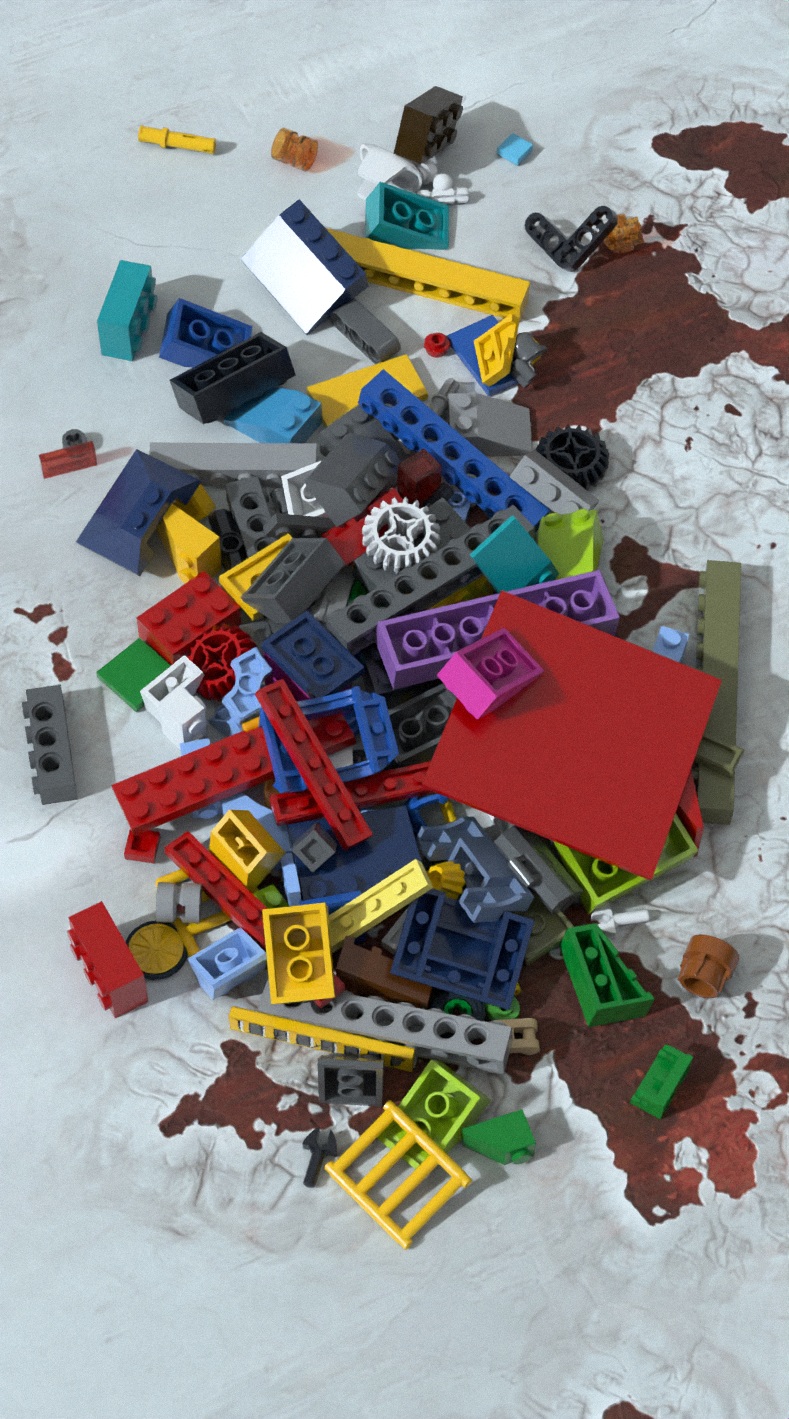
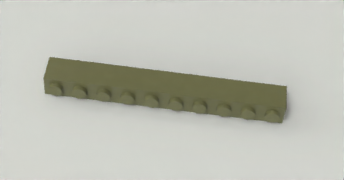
[691,560,741,825]

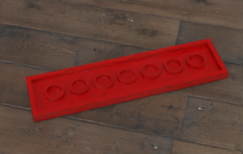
[111,713,356,836]

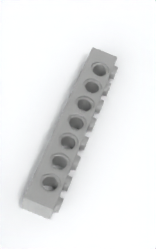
[258,978,513,1075]

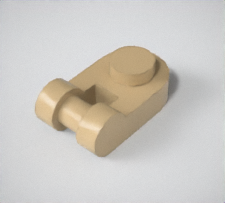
[482,1018,540,1055]

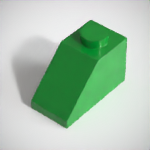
[461,1109,536,1165]

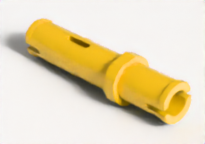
[138,125,216,155]

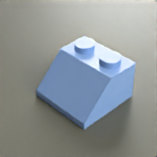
[188,927,267,1000]

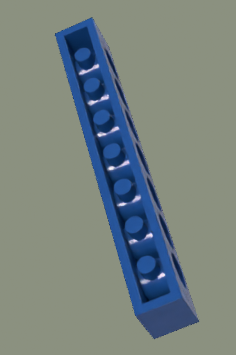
[358,369,550,533]

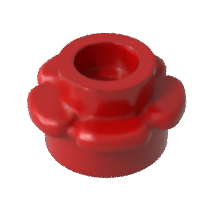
[424,333,450,358]

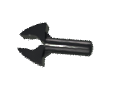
[302,1127,337,1188]

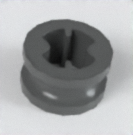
[62,429,88,456]

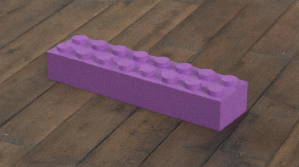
[375,570,620,690]

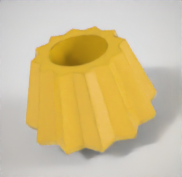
[426,860,466,900]

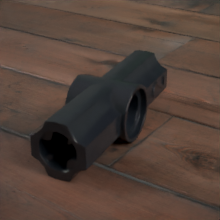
[208,509,247,572]

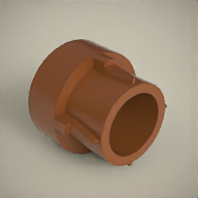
[677,934,739,998]

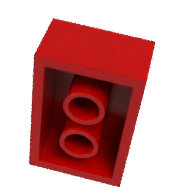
[136,571,242,665]
[67,901,148,1018]

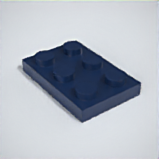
[261,611,364,699]

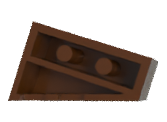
[336,935,435,1010]

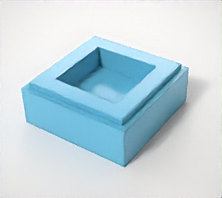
[497,133,533,166]

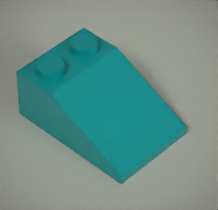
[365,182,449,250]
[470,515,559,594]

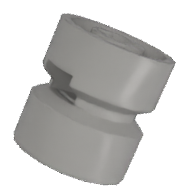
[156,882,202,924]

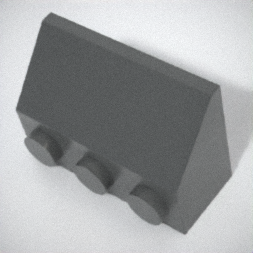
[240,538,345,624]

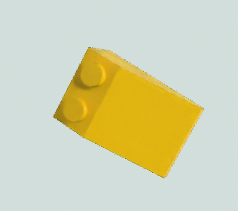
[156,504,222,583]
[262,903,335,1005]

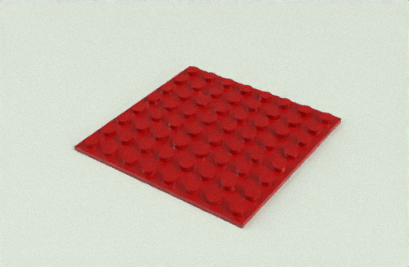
[421,590,722,881]

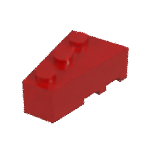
[322,488,403,566]

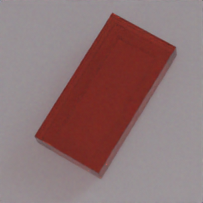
[39,441,97,479]

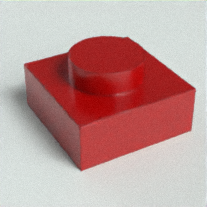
[124,829,161,864]

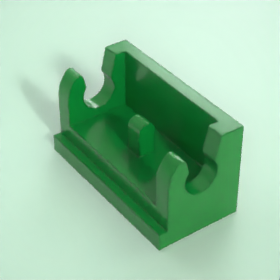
[630,1045,693,1120]

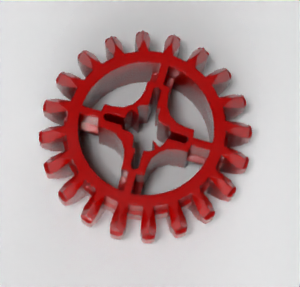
[187,624,258,702]

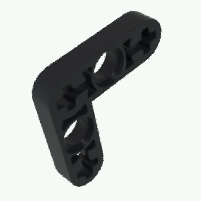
[524,206,618,272]

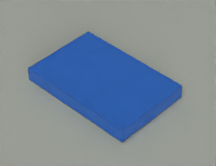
[447,315,535,396]

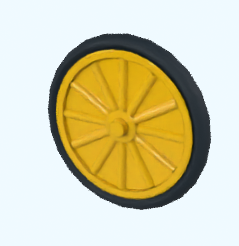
[125,920,188,980]

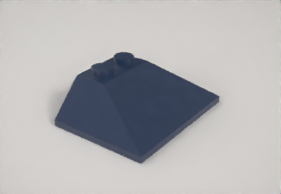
[76,449,201,576]
[390,888,534,1010]

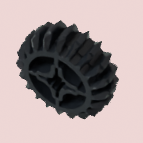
[536,424,609,490]

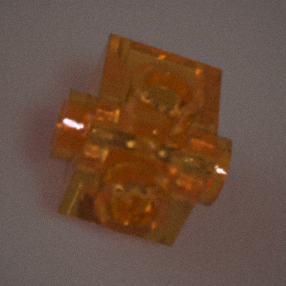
[604,213,644,253]

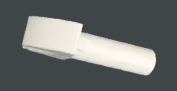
[591,903,650,938]

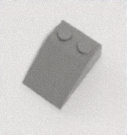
[447,393,532,457]

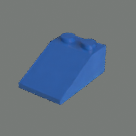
[159,298,253,368]

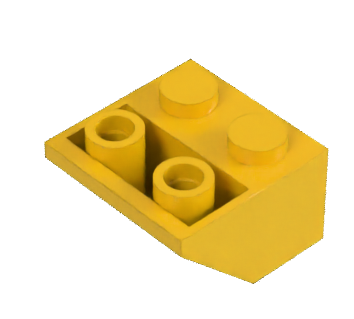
[209,809,286,893]

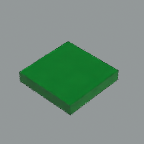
[96,638,171,712]

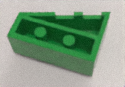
[559,923,655,1027]

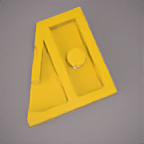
[474,314,520,387]

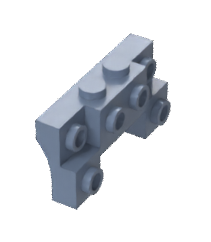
[415,816,534,923]

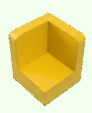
[173,484,216,521]

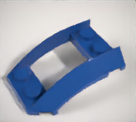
[259,686,399,794]

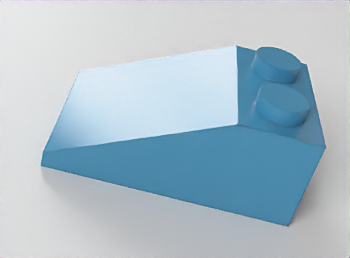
[223,387,322,443]

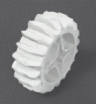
[362,497,440,574]

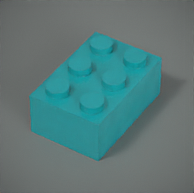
[97,260,158,361]

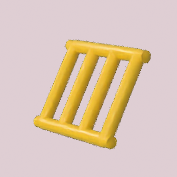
[324,1100,473,1250]

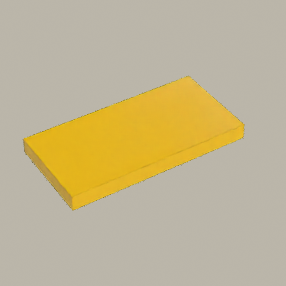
[307,354,428,428]

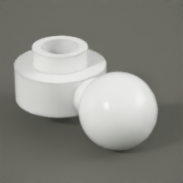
[412,159,453,191]

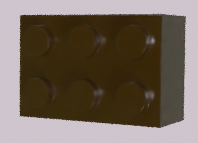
[393,86,463,164]

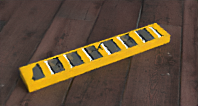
[228,1006,415,1072]

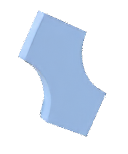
[222,647,272,725]
[280,853,301,907]

